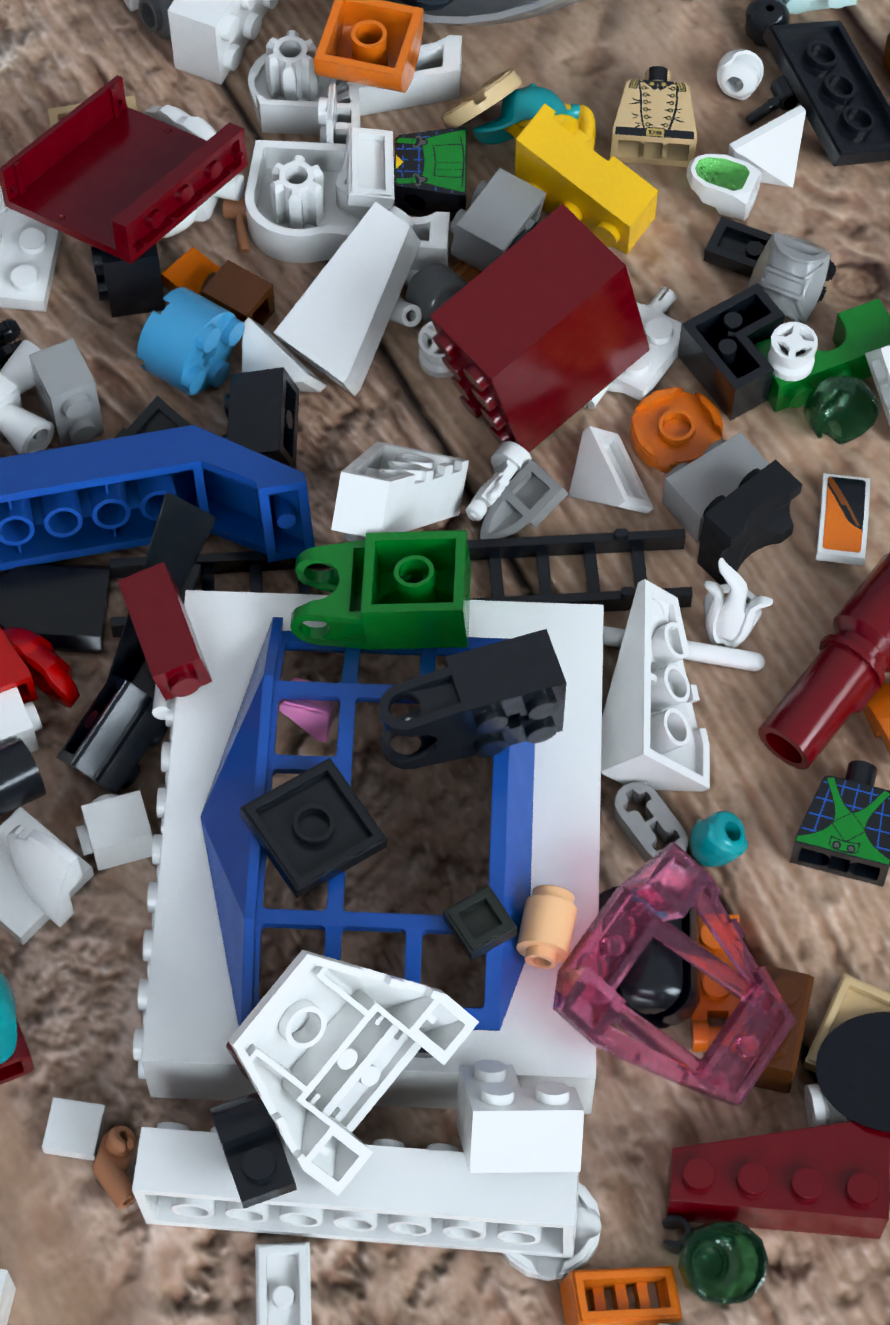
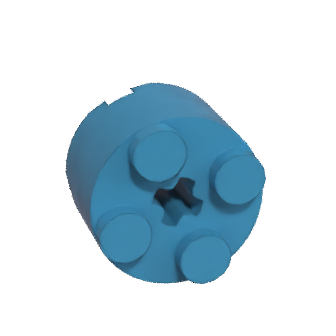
[137,287,245,396]

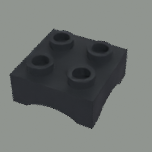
[697,459,802,585]

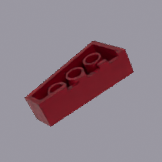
[666,1121,890,1239]

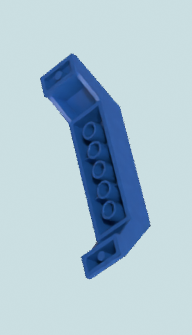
[0,425,315,571]

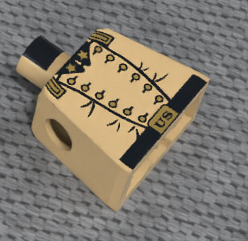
[610,66,697,167]

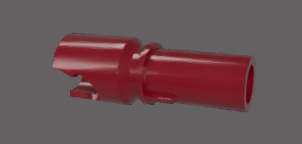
[758,552,890,770]

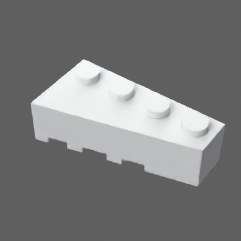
[331,441,469,542]

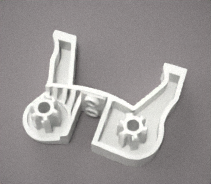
[245,30,462,271]

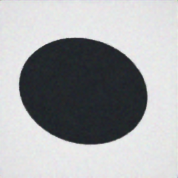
[816,1012,890,1132]

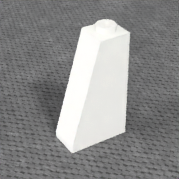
[273,201,421,397]

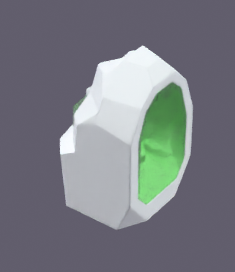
[686,154,762,221]

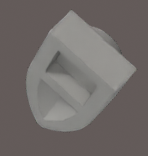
[480,459,568,539]

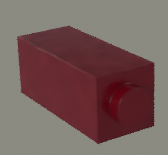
[118,562,213,701]

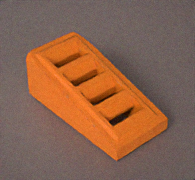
[560,1266,683,1325]

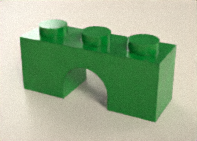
[755,298,890,412]

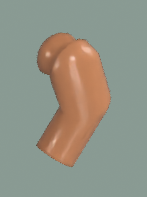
[93,1125,136,1209]

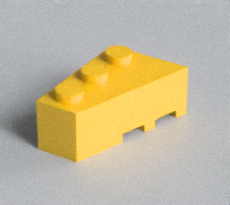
[515,103,658,254]

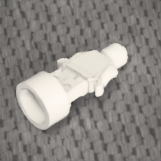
[466,441,532,521]

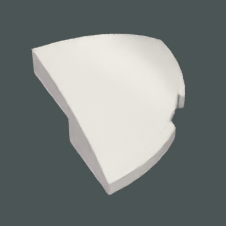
[6,825,83,927]

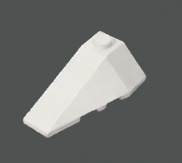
[601,579,710,792]

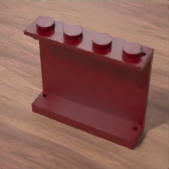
[0,75,248,264]

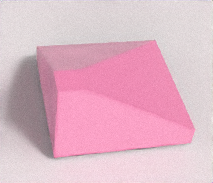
[279,677,339,743]

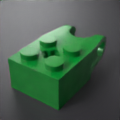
[290,530,471,650]

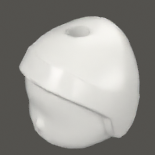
[716,49,764,100]

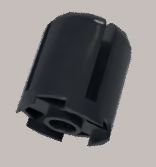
[597,883,700,1031]

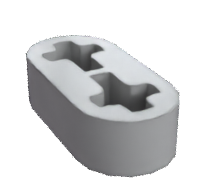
[614,782,688,871]

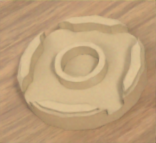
[441,69,523,129]

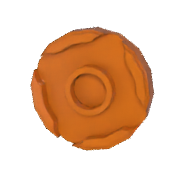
[630,387,723,473]

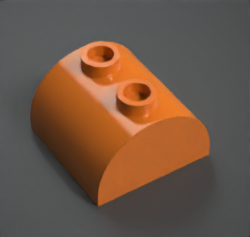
[314,0,424,93]

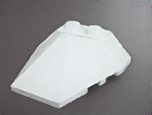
[228,950,479,1196]

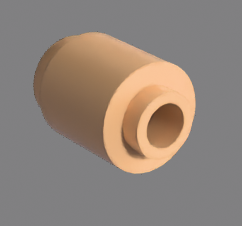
[516,885,578,969]

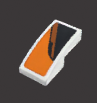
[816,473,870,566]

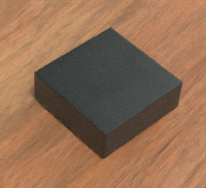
[443,885,517,961]

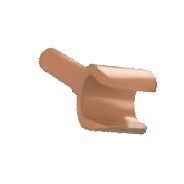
[223,194,250,253]

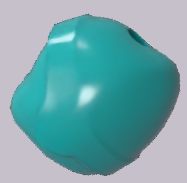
[689,811,748,867]

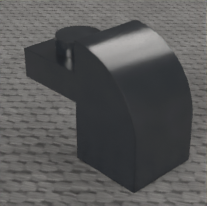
[209,1092,297,1209]

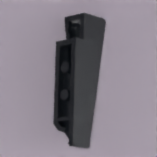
[107,493,216,699]

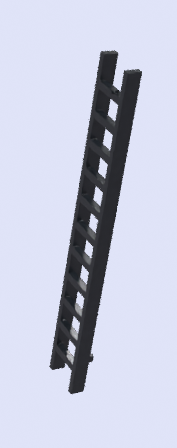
[110,528,693,638]

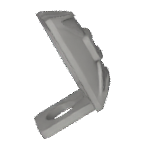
[748,232,831,324]

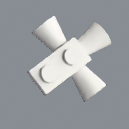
[0,340,55,454]

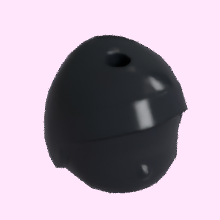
[745,0,790,47]

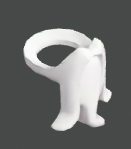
[703,558,773,648]

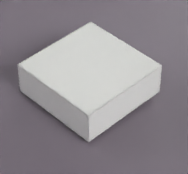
[42,1097,107,1161]

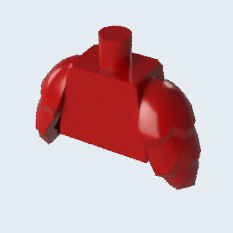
[0,627,80,708]

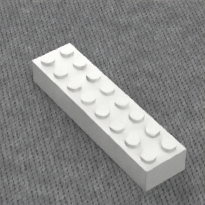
[132,1122,579,1258]

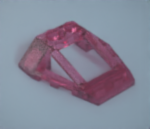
[553,842,796,1106]

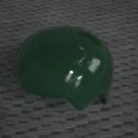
[803,375,881,444]
[678,1221,769,1305]

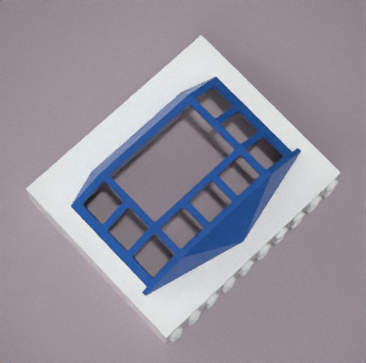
[133,590,604,1114]

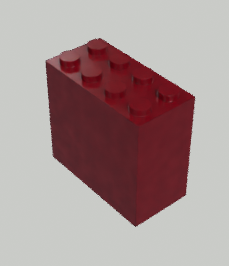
[430,203,650,453]

